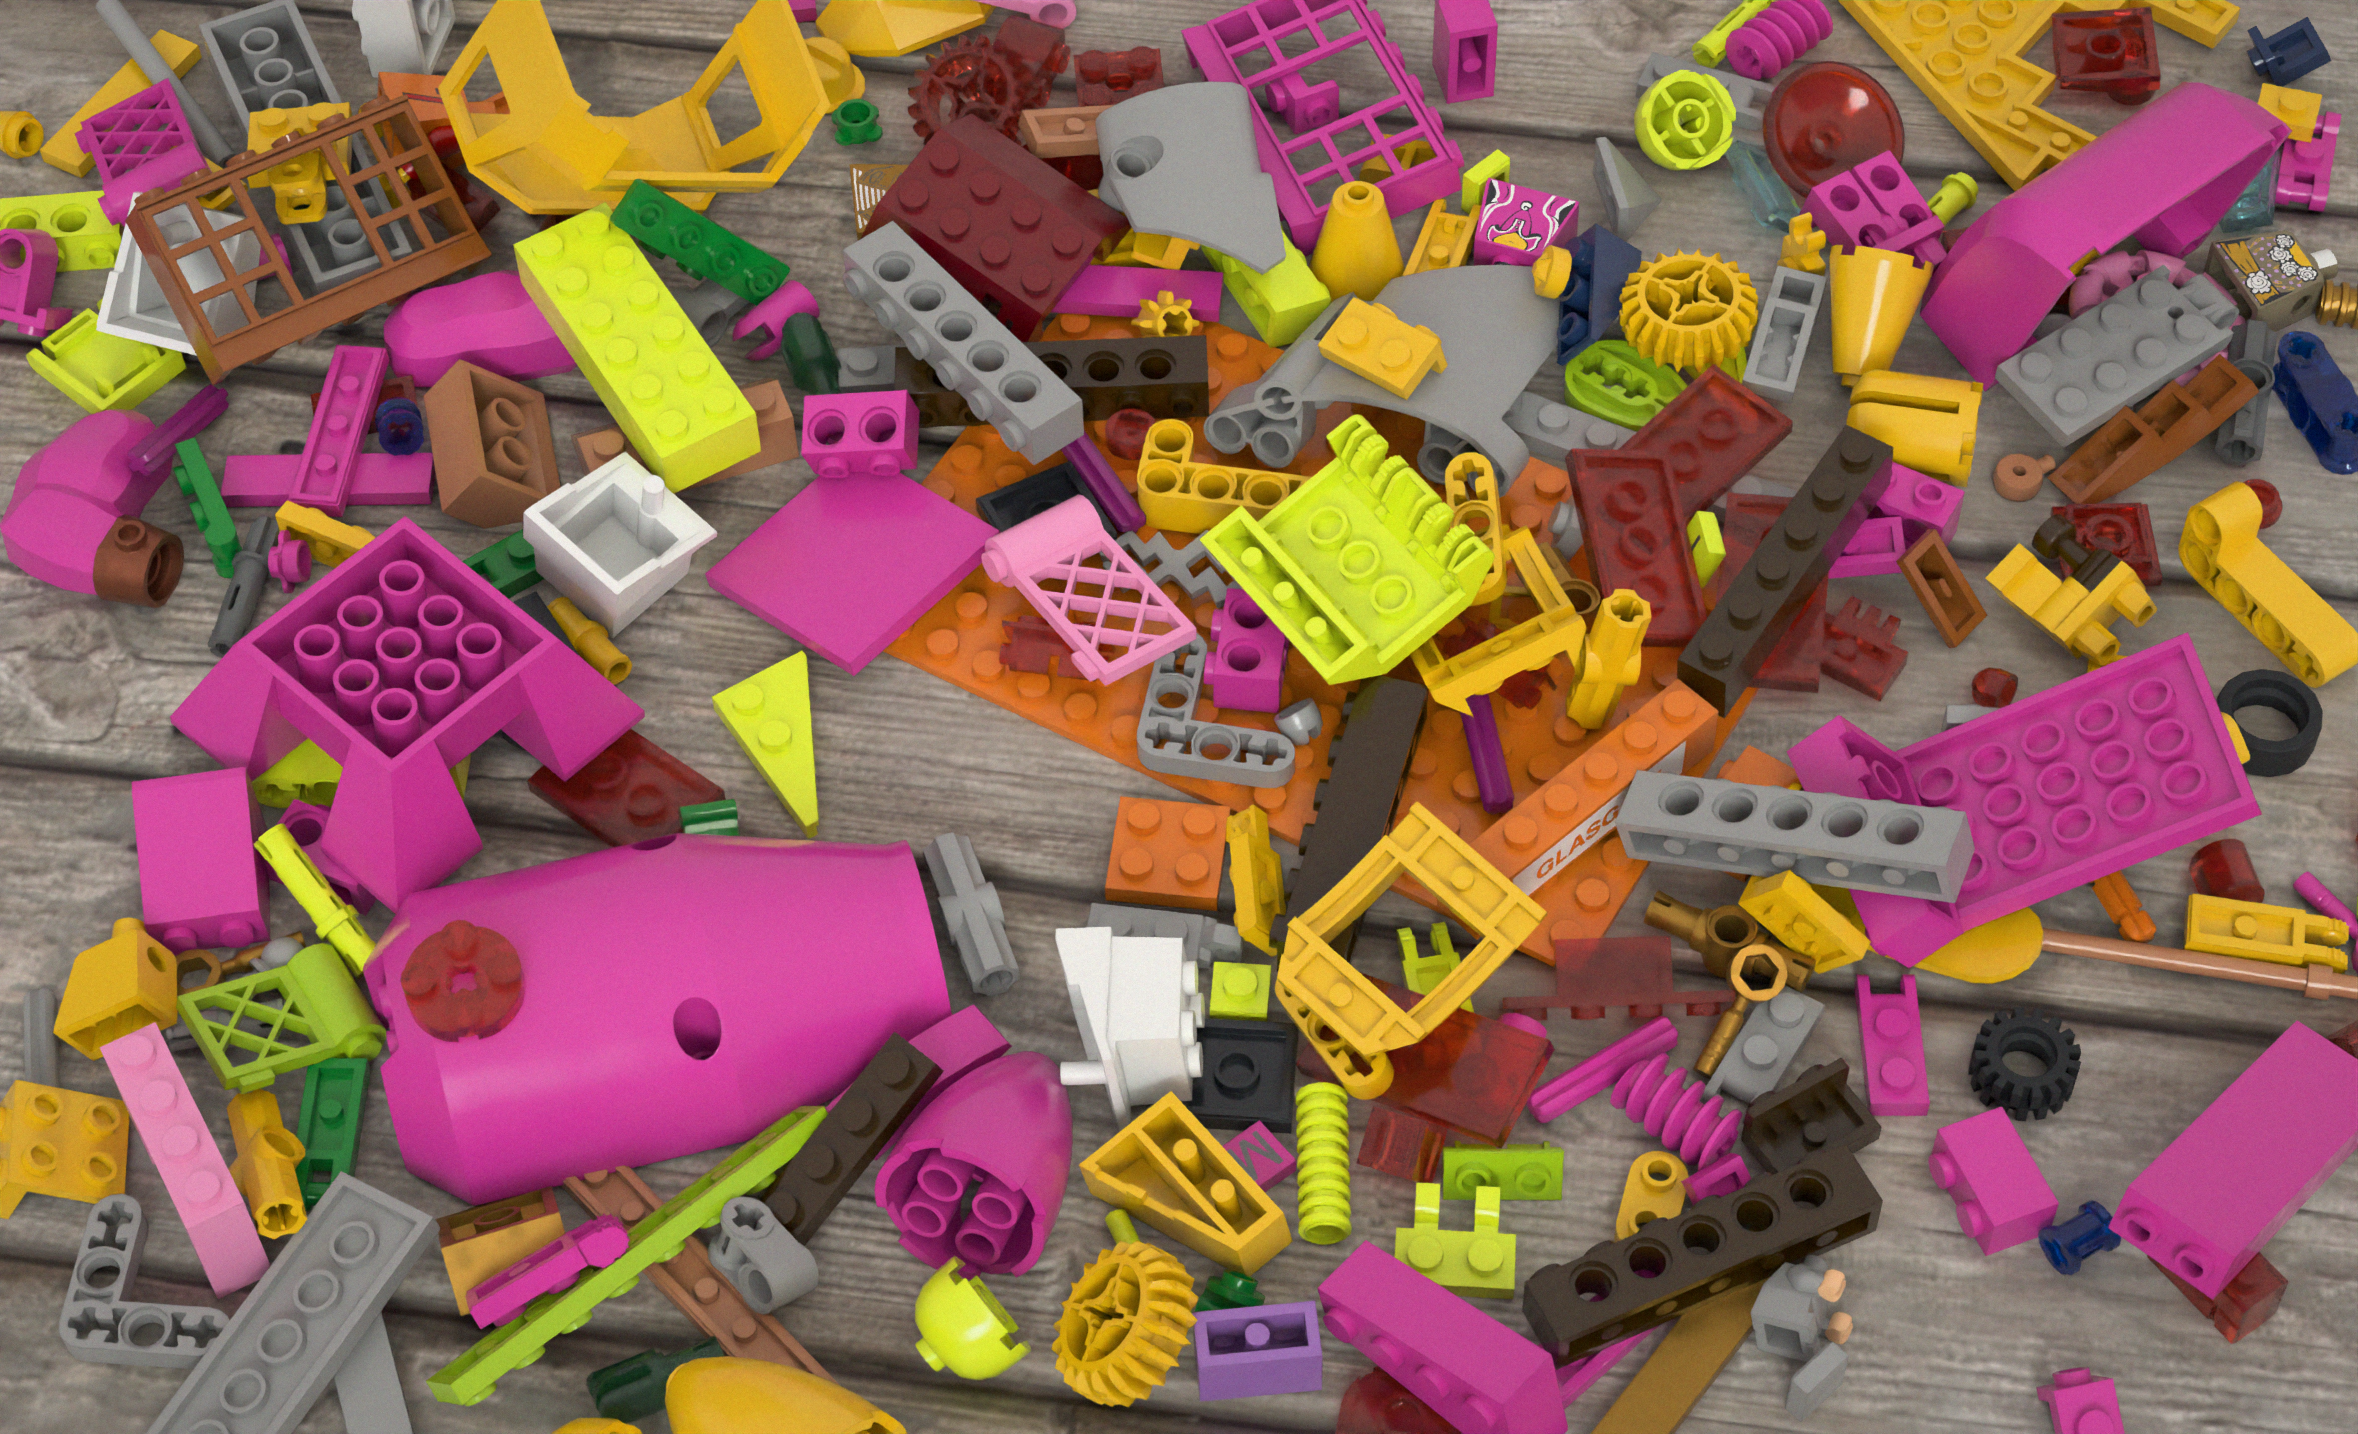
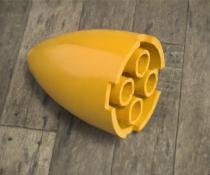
[665,1356,907,1434]

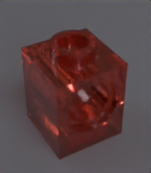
[1356,1106,1448,1183]

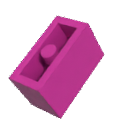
[1432,0,1498,104]
[1928,1106,2059,1256]

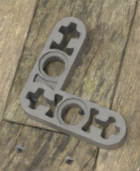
[1137,633,1295,788]
[59,1194,230,1369]

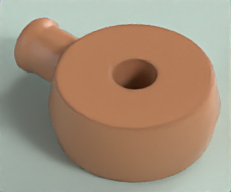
[1993,454,2056,502]

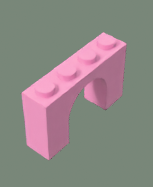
[100,1022,271,1299]

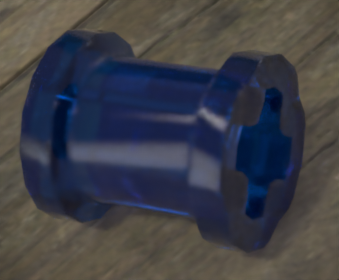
[375,397,424,456]
[2038,1200,2121,1275]

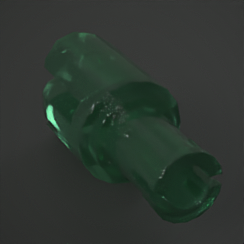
[781,313,842,395]
[586,1335,724,1424]

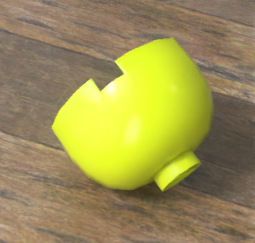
[1634,70,1736,170]
[915,1256,1031,1380]

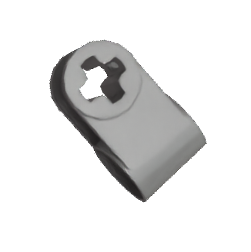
[707,1197,819,1315]

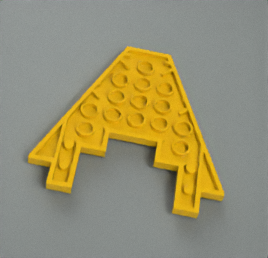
[1838,0,2241,191]

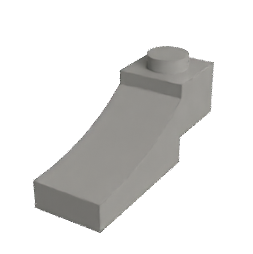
[1741,265,1827,403]

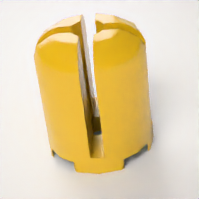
[1846,369,1983,487]

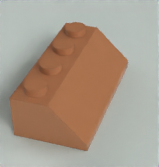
[571,378,799,494]

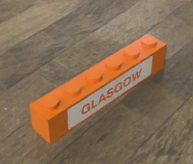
[1437,679,1719,940]

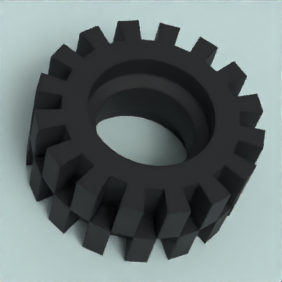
[1968,1007,2081,1121]

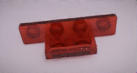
[1499,936,1735,1021]

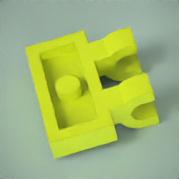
[1395,1182,1516,1299]

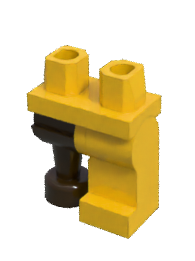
[1985,514,2157,666]

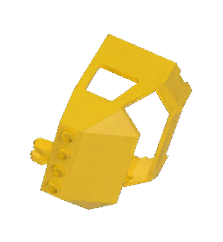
[438,0,830,215]

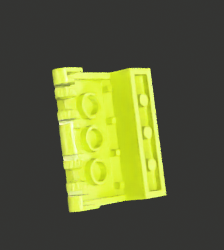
[1199,414,1495,685]

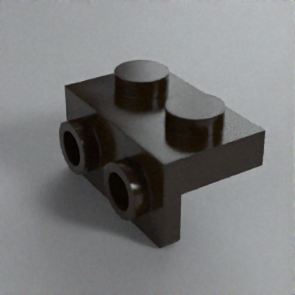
[1741,1058,1882,1174]

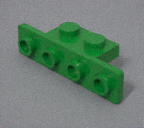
[610,179,790,306]

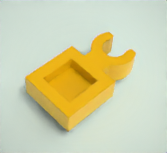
[1777,212,1826,276]

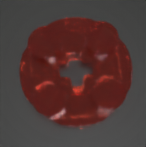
[400,920,525,1042]

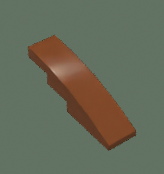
[2047,354,2259,511]

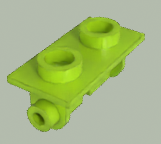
[1442,1140,1564,1200]

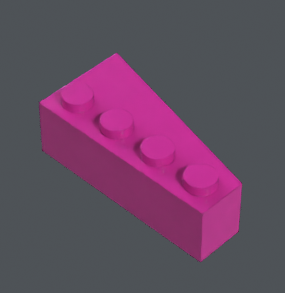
[1787,715,1964,968]
[1317,1240,1568,1434]

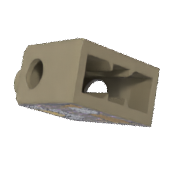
[2203,230,2338,332]

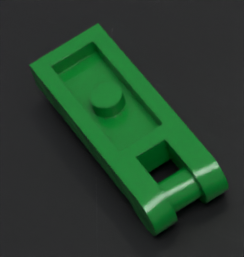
[173,437,242,578]
[295,1058,371,1212]

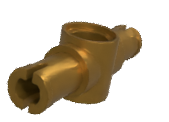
[1644,890,1816,993]

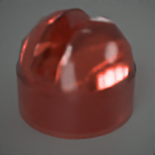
[1971,667,2018,708]

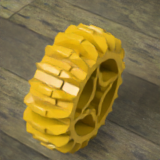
[1619,247,1758,373]
[1051,1240,1199,1407]

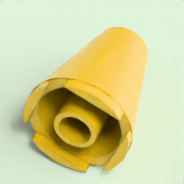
[1308,181,1405,303]
[1829,245,1934,389]

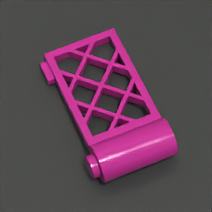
[74,78,212,227]

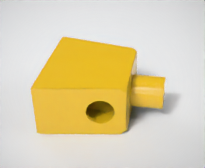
[53,917,178,1061]

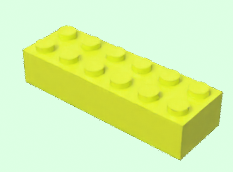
[513,202,761,494]

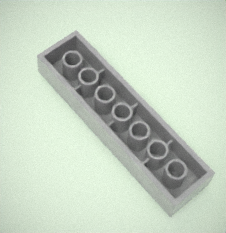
[199,0,422,310]

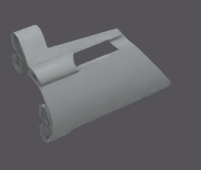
[1204,265,1560,498]

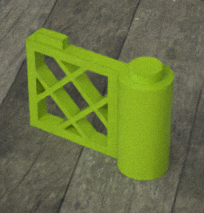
[176,943,387,1094]

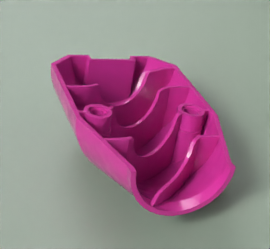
[363,833,952,1206]

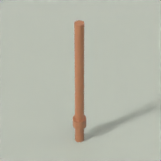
[2041,928,2358,1001]

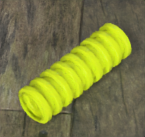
[1296,1082,1352,1245]

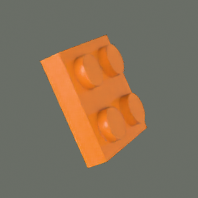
[1105,796,1231,911]

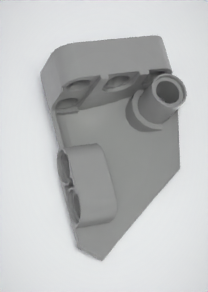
[1095,81,1286,275]

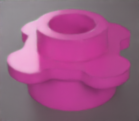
[268,530,312,594]

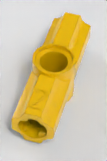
[1565,589,1652,729]
[226,1089,308,1240]

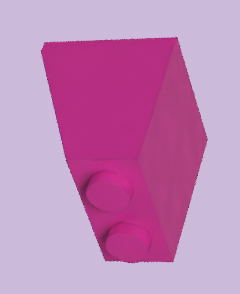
[132,767,271,956]

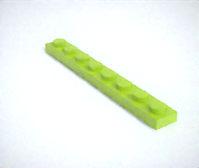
[426,1106,828,1406]

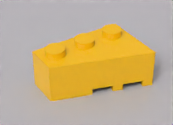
[1079,1091,1293,1276]

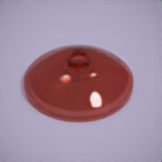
[1763,61,1905,199]

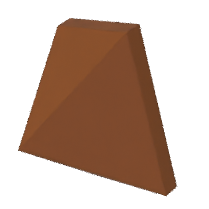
[1896,528,1987,648]

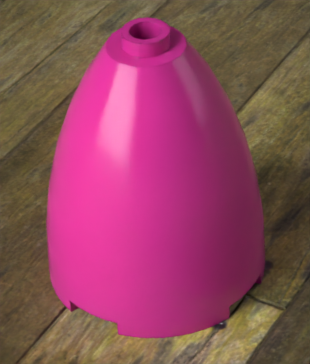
[875,1051,1073,1280]

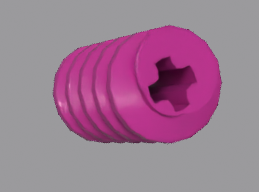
[1725,0,1833,81]
[1610,1053,1743,1171]

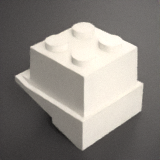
[96,191,261,356]
[523,452,717,639]
[1055,927,1205,1132]

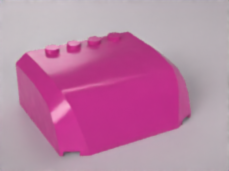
[1919,82,2292,392]

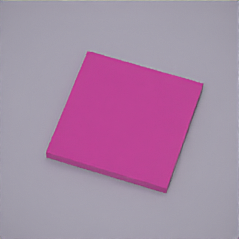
[705,471,1001,676]

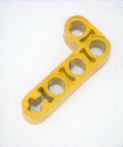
[1137,419,1312,534]
[2178,481,2358,688]

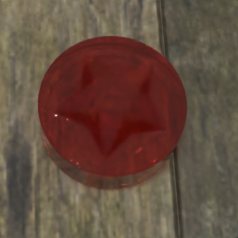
[1105,409,1156,460]

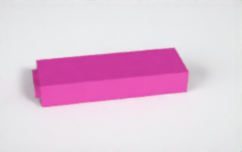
[2108,1020,2358,1299]

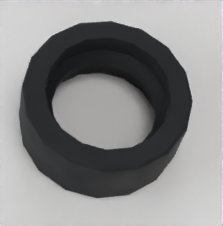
[2216,669,2323,777]

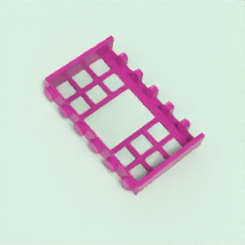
[1181,0,1464,256]

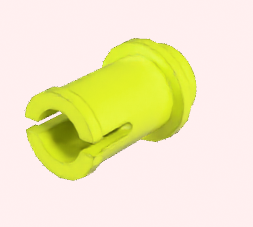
[1927,172,1979,226]

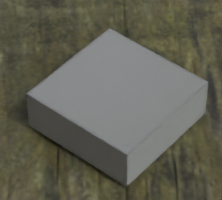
[1785,1342,1849,1422]

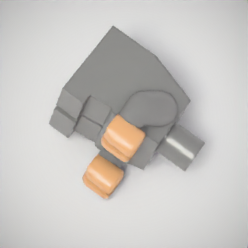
[1751,1255,1853,1362]

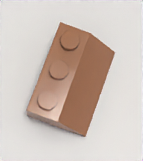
[423,359,561,529]

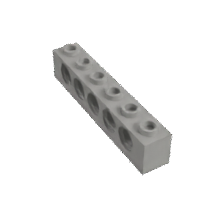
[842,221,1084,465]
[1615,770,1975,903]

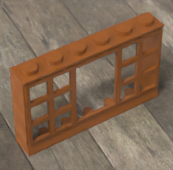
[125,94,492,386]

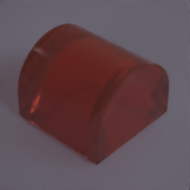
[2188,839,2265,903]

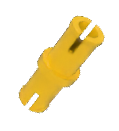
[547,597,632,685]

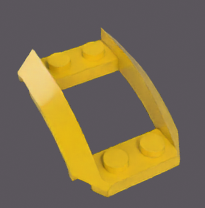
[1410,524,1587,717]
[1277,801,1547,1057]

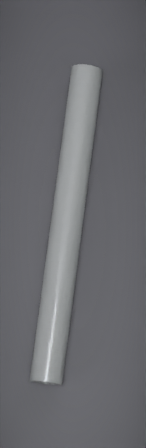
[96,0,237,169]

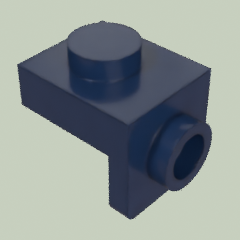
[2246,17,2331,87]

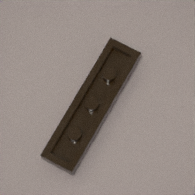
[755,1032,944,1246]

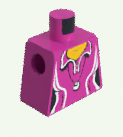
[1474,178,1579,267]

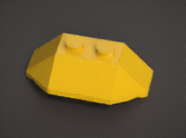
[815,0,996,57]

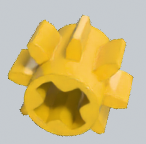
[1131,290,1199,338]

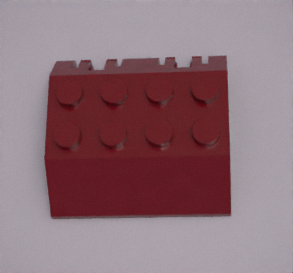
[861,113,1132,342]

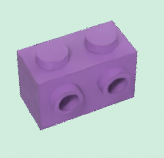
[1193,1301,1322,1402]

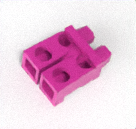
[1799,150,1947,276]

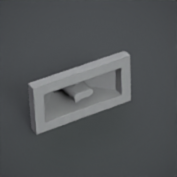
[1593,137,1662,242]

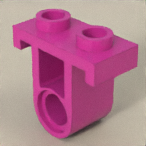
[0,229,73,337]

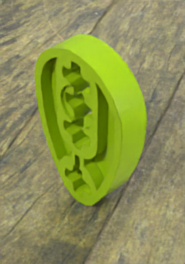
[1564,340,1702,447]

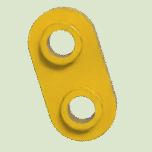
[1614,1151,1689,1242]

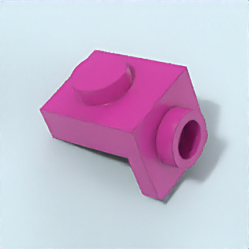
[1265,57,1339,135]
[2036,1367,2125,1434]

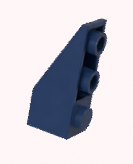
[1557,223,1642,366]

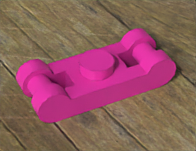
[2273,111,2342,212]

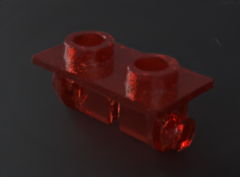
[1443,613,1557,710]
[999,616,1115,682]

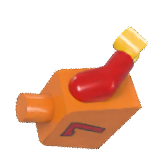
[358,72,496,209]

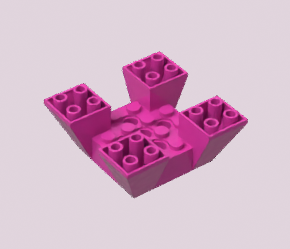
[170,516,645,914]

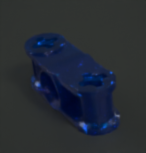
[2272,331,2358,475]

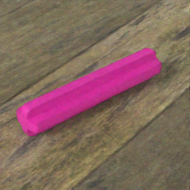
[1526,1016,1679,1123]

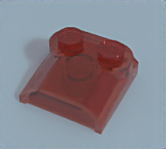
[2052,7,2161,106]

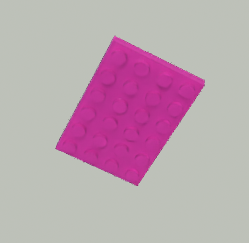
[1895,632,2262,932]

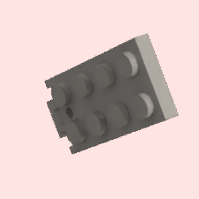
[1995,265,2239,448]

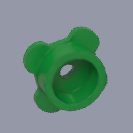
[831,99,883,146]

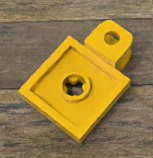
[247,102,352,225]

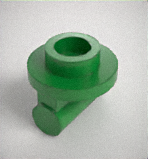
[678,799,740,836]
[1195,1269,1266,1312]

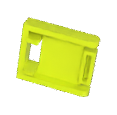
[26,298,186,414]

